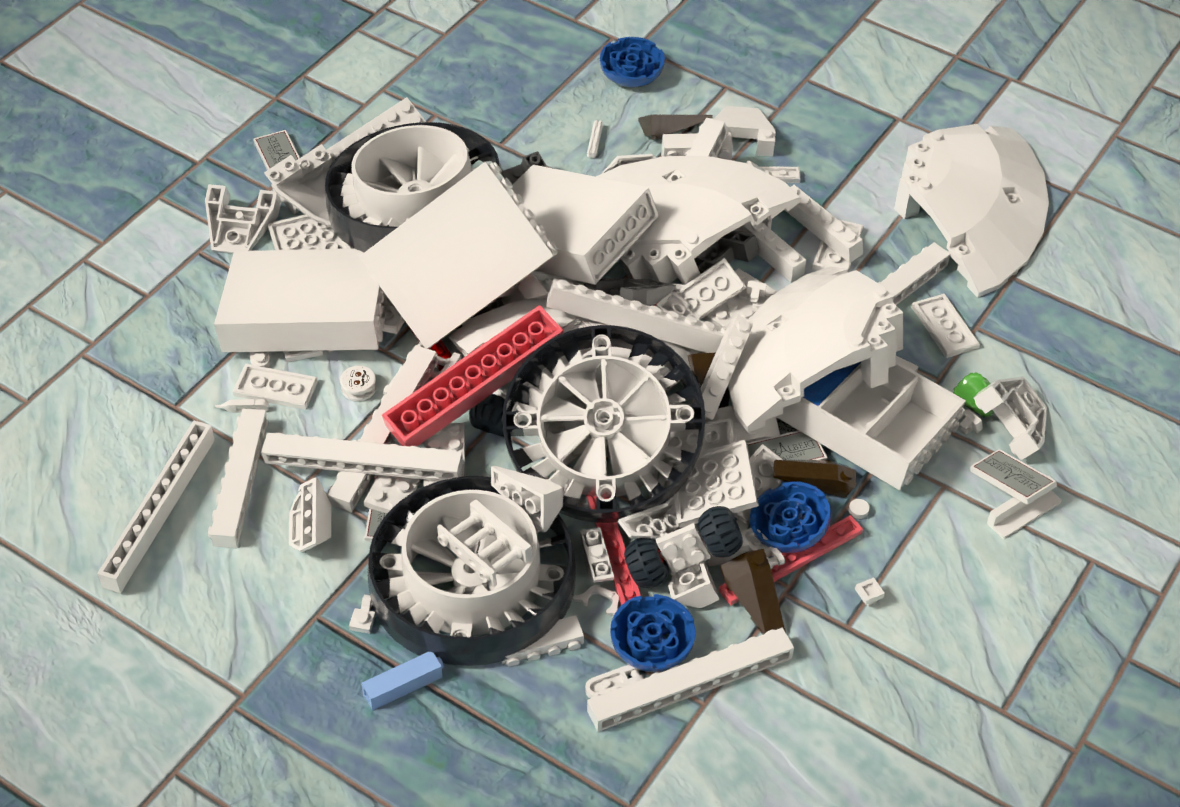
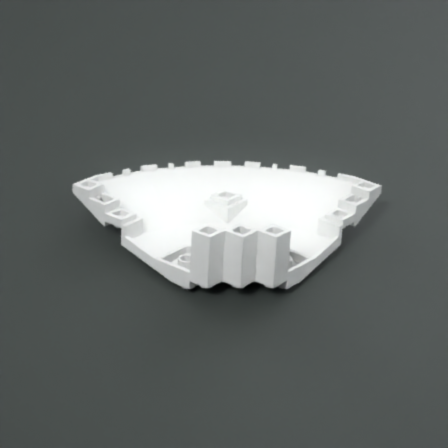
[894,124,1049,298]
[596,156,801,285]
[727,266,903,432]

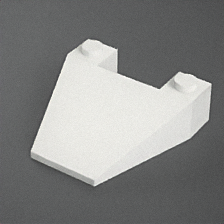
[714,106,775,157]
[205,184,281,254]
[974,377,1047,460]

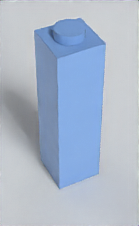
[362,652,444,711]

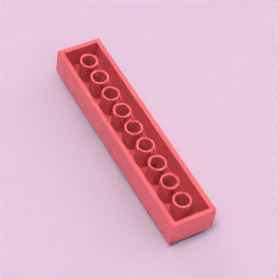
[382,305,564,447]

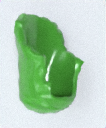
[953,372,995,417]

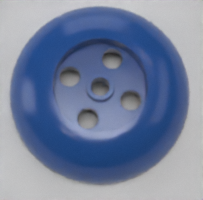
[600,37,665,87]
[750,482,831,553]
[610,594,696,672]

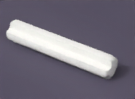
[587,120,603,159]

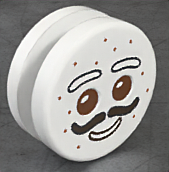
[340,365,377,402]

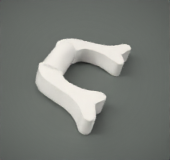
[573,585,619,616]

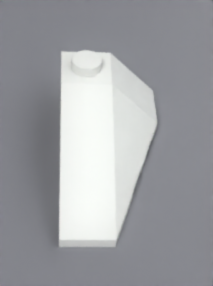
[518,271,584,300]

